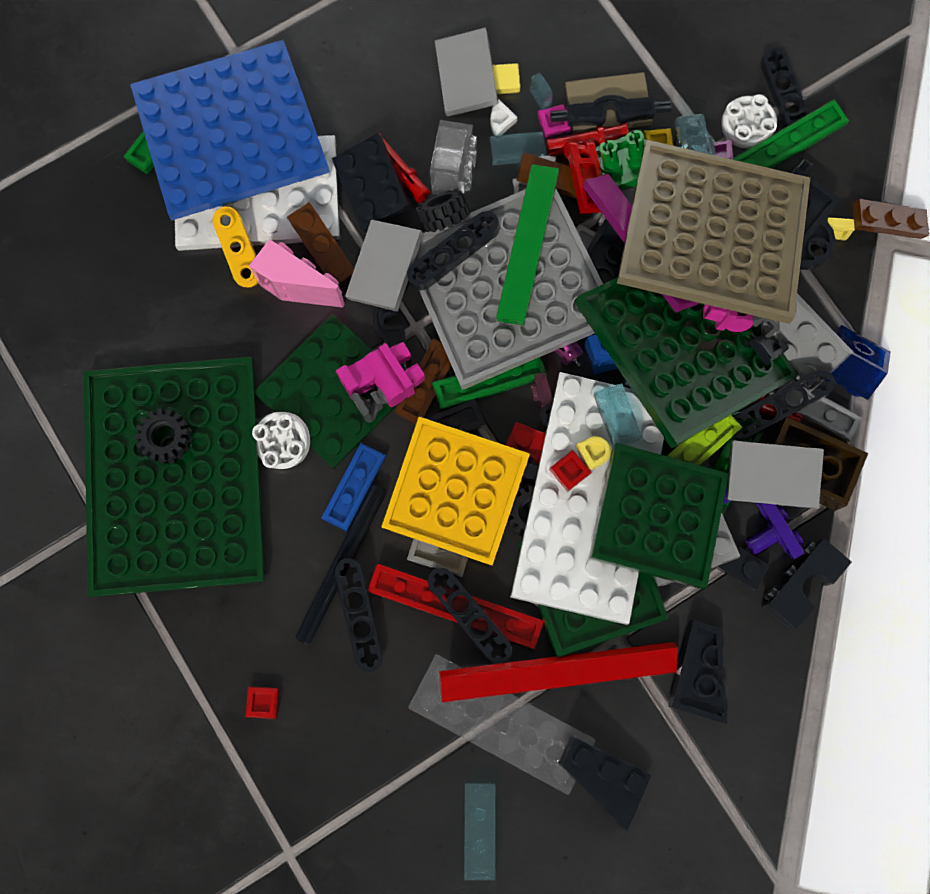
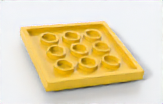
[382,417,530,565]

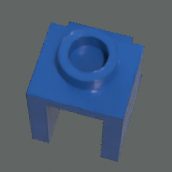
[584,334,618,375]

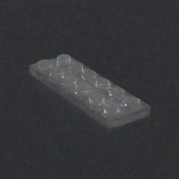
[408,654,595,795]

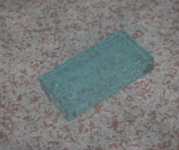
[490,131,546,165]
[593,384,642,447]

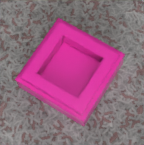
[538,104,571,139]

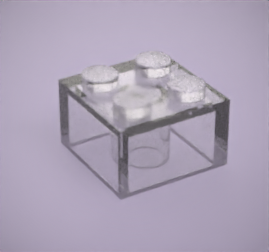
[430,120,477,196]

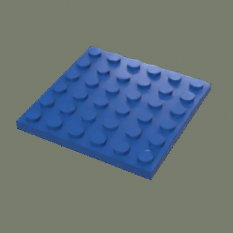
[130,40,330,221]

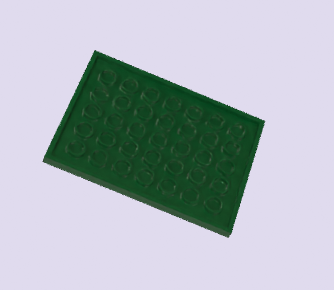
[83,357,265,598]

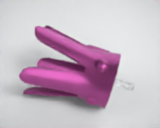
[555,342,583,366]

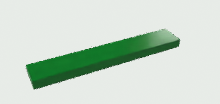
[733,99,849,169]
[496,164,559,326]

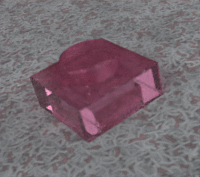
[530,372,553,408]

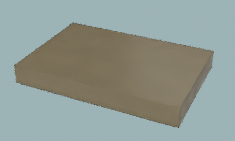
[565,72,653,134]

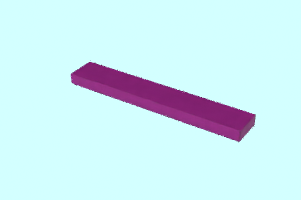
[583,174,698,312]

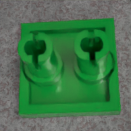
[596,130,646,192]

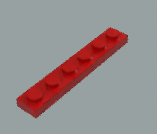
[368,564,544,649]

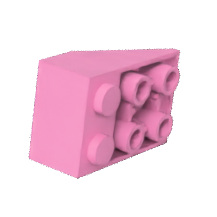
[249,239,345,308]

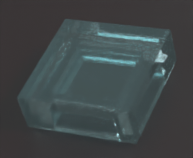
[530,73,553,110]

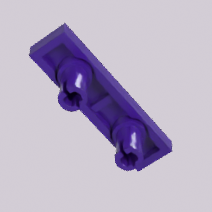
[723,457,805,559]

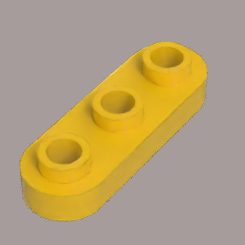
[212,207,259,288]

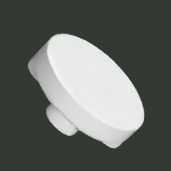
[721,94,777,149]
[252,412,310,469]

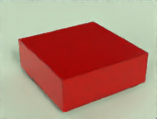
[549,450,592,492]
[245,686,280,719]

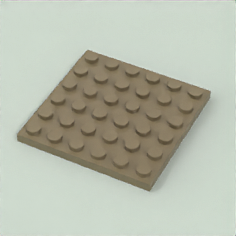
[617,140,810,324]

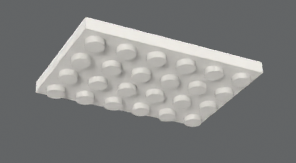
[175,135,340,251]

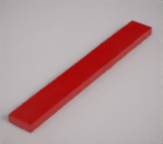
[439,642,678,702]

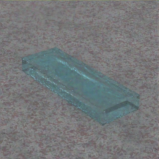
[464,783,495,880]

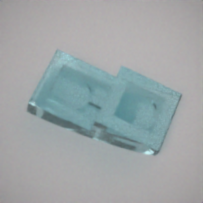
[674,114,716,156]

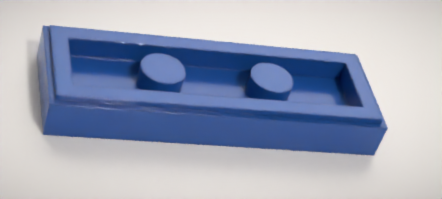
[321,443,387,532]

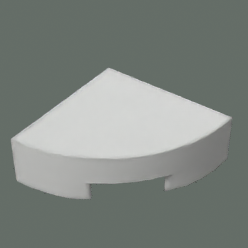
[490,100,517,138]

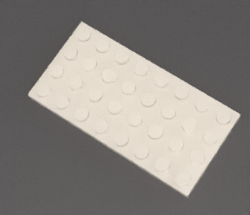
[510,372,664,625]

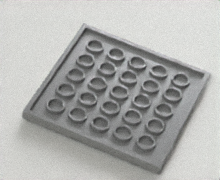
[414,189,603,390]

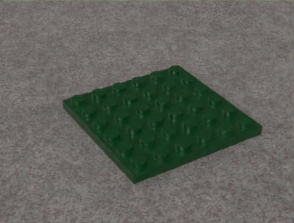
[574,278,799,449]

